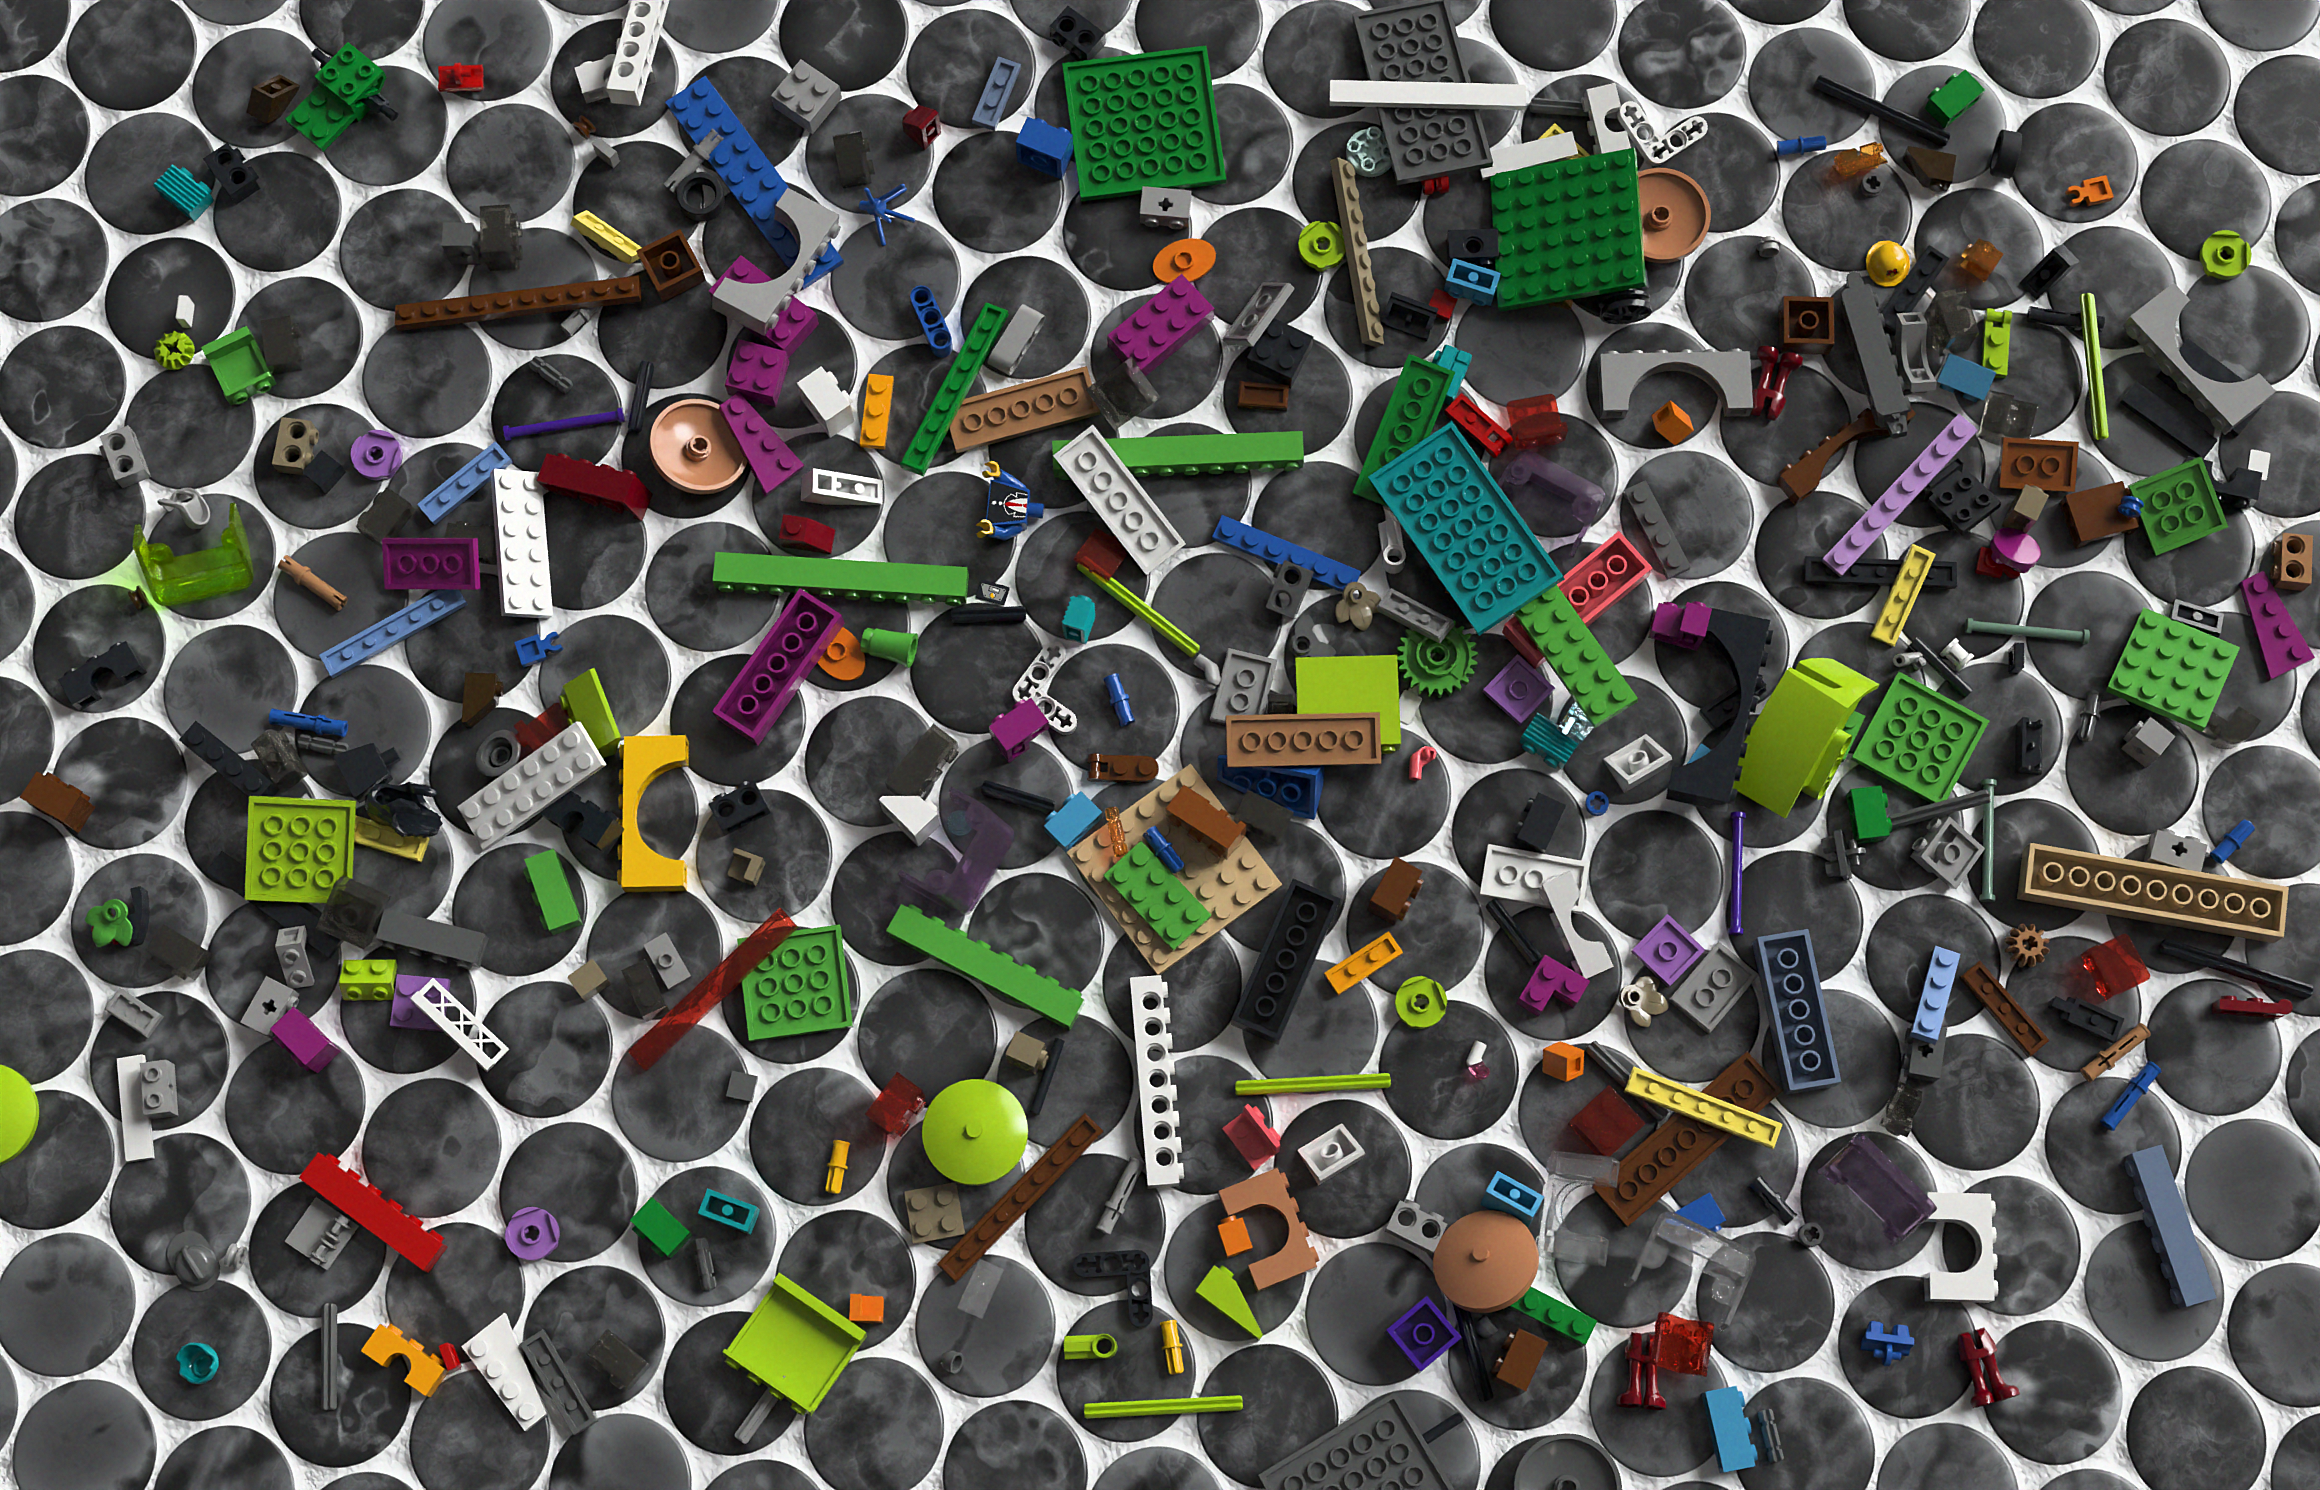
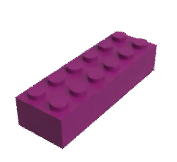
[712,588,845,746]

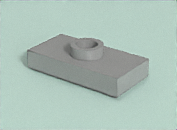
[643,932,692,991]
[104,988,164,1038]

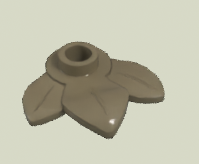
[1335,582,1381,631]
[1619,976,1669,1027]

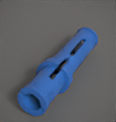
[269,708,348,737]
[2100,1061,2162,1131]

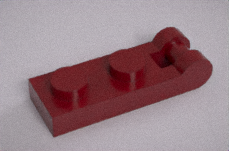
[2212,996,2293,1019]

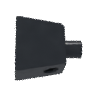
[333,743,401,803]

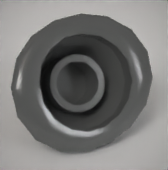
[475,730,521,777]

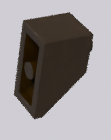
[246,74,300,124]
[1902,146,1957,192]
[461,673,504,728]

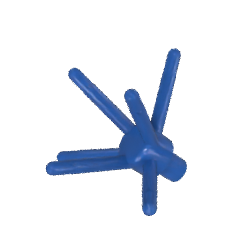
[859,184,916,246]

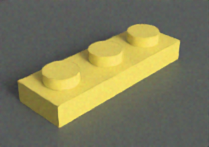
[570,210,642,264]

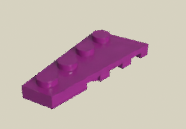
[719,392,804,497]
[2239,571,2315,681]

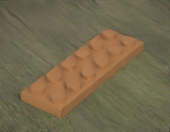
[949,366,1100,453]
[1225,712,1381,768]

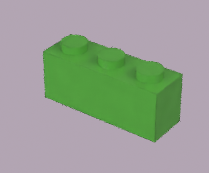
[523,849,583,935]

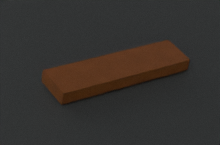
[1959,961,2050,1058]

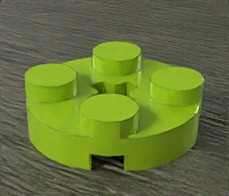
[1298,221,1346,272]
[2199,230,2252,280]
[1395,976,1447,1029]

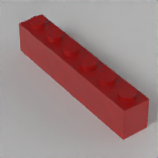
[299,1152,448,1273]

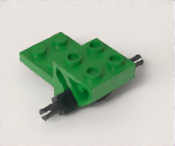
[285,42,398,152]

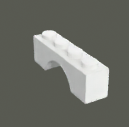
[1539,871,1614,979]

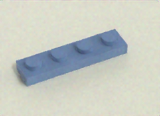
[417,442,513,525]
[1910,946,1960,1045]

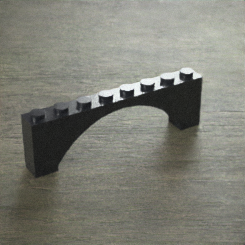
[1666,608,1774,812]

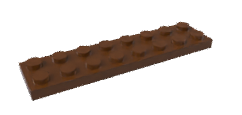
[1591,1051,1783,1228]

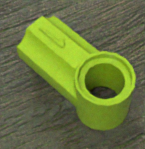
[1064,1333,1118,1360]

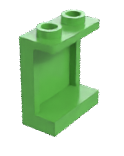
[201,326,276,406]

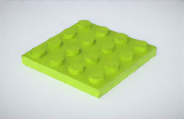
[245,796,356,904]

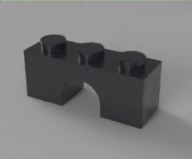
[2182,456,2263,509]
[58,641,147,711]
[540,791,624,855]

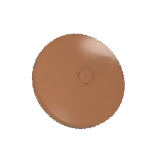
[1638,168,1711,263]
[648,399,748,494]
[1433,1210,1539,1313]

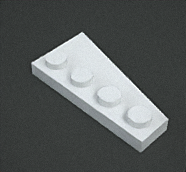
[461,1313,548,1431]

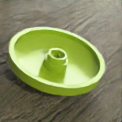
[0,1065,39,1165]
[922,1079,1028,1186]

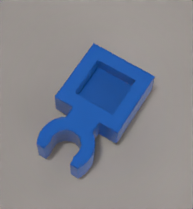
[514,632,563,668]

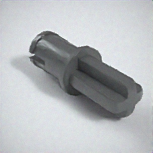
[2078,690,2104,742]

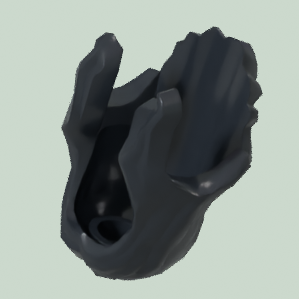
[365,782,443,838]

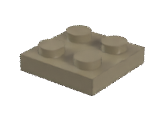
[904,1182,965,1245]

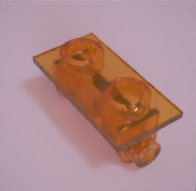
[1832,142,1888,176]

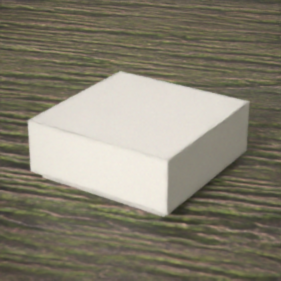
[175,295,194,328]

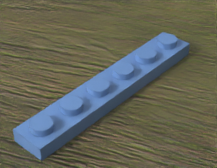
[319,589,468,678]

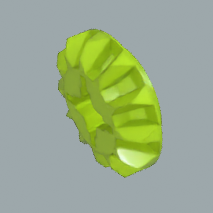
[153,331,195,370]

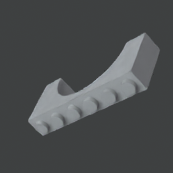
[712,188,841,336]
[2123,282,2276,435]
[1597,349,1753,419]

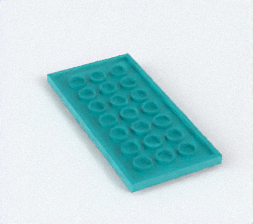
[1368,421,1565,636]

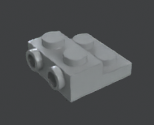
[1910,816,1985,889]

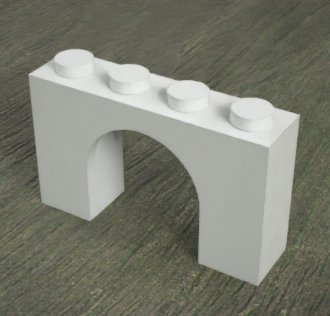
[1922,1192,1998,1303]

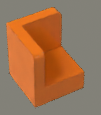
[1651,400,1694,445]
[1542,1041,1584,1082]
[849,1294,884,1323]

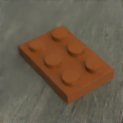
[1997,437,2079,492]

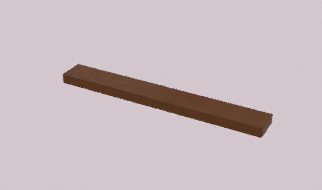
[937,1113,1104,1283]

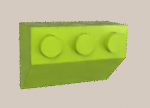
[559,668,621,758]

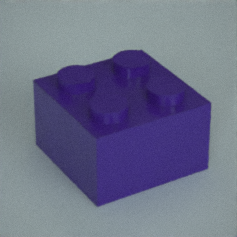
[1384,1296,1462,1374]

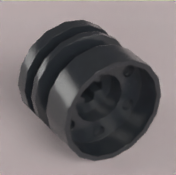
[1598,269,1652,324]

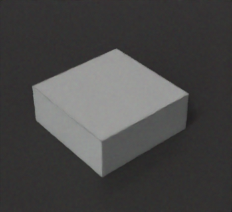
[592,137,620,168]

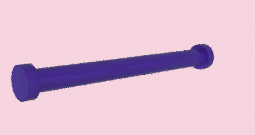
[503,407,625,441]
[1728,812,1746,936]

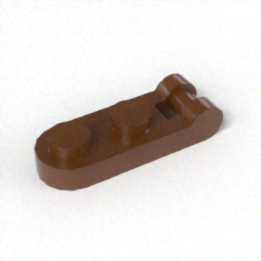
[1087,753,1159,783]

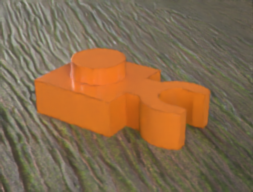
[2065,175,2114,207]

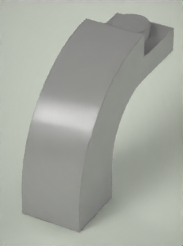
[1896,312,1937,394]

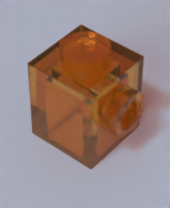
[1960,238,2004,282]

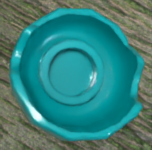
[175,1342,219,1384]

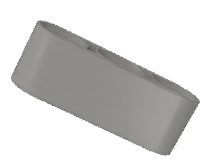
[988,304,1046,376]

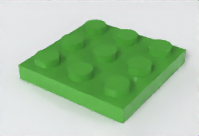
[2127,457,2228,556]

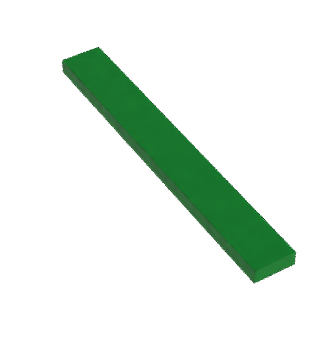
[900,303,1009,477]

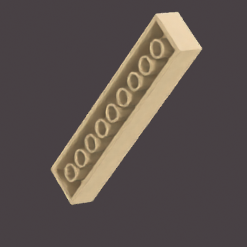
[2017,843,2289,943]

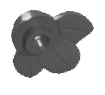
[1289,615,1336,658]

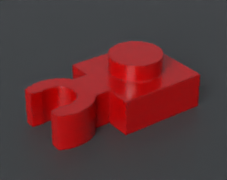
[1975,547,2020,579]

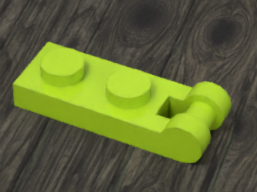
[1981,308,2012,378]

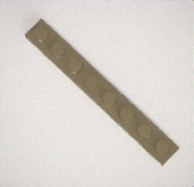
[1330,157,1384,348]

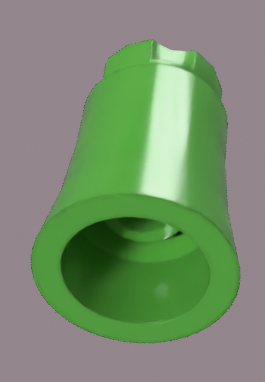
[860,628,918,668]

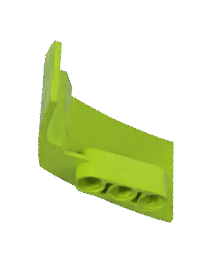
[1733,658,1879,818]

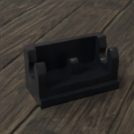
[1381,292,1438,341]
[2015,717,2043,775]

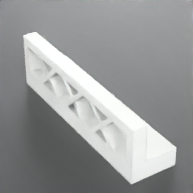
[410,978,509,1072]

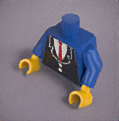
[976,461,1044,541]

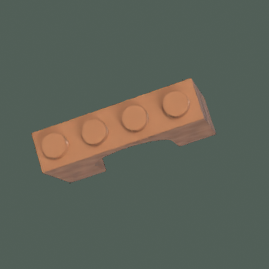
[1218,1168,1320,1293]

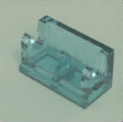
[1557,702,1593,745]

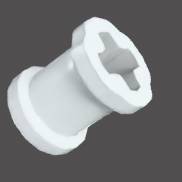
[1940,638,1974,672]

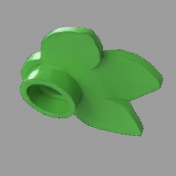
[85,899,133,947]

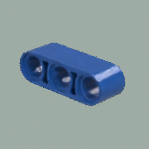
[910,285,953,358]

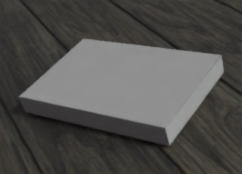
[1222,282,1295,346]
[1210,648,1277,725]
[1668,941,1759,1034]

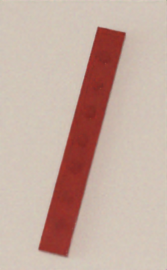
[628,908,799,1071]

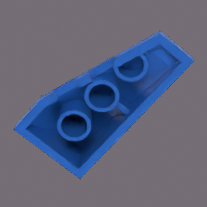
[1217,755,1324,820]

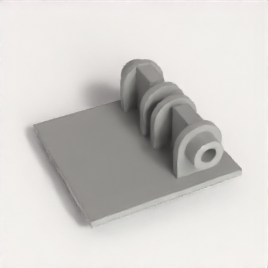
[285,1197,359,1270]

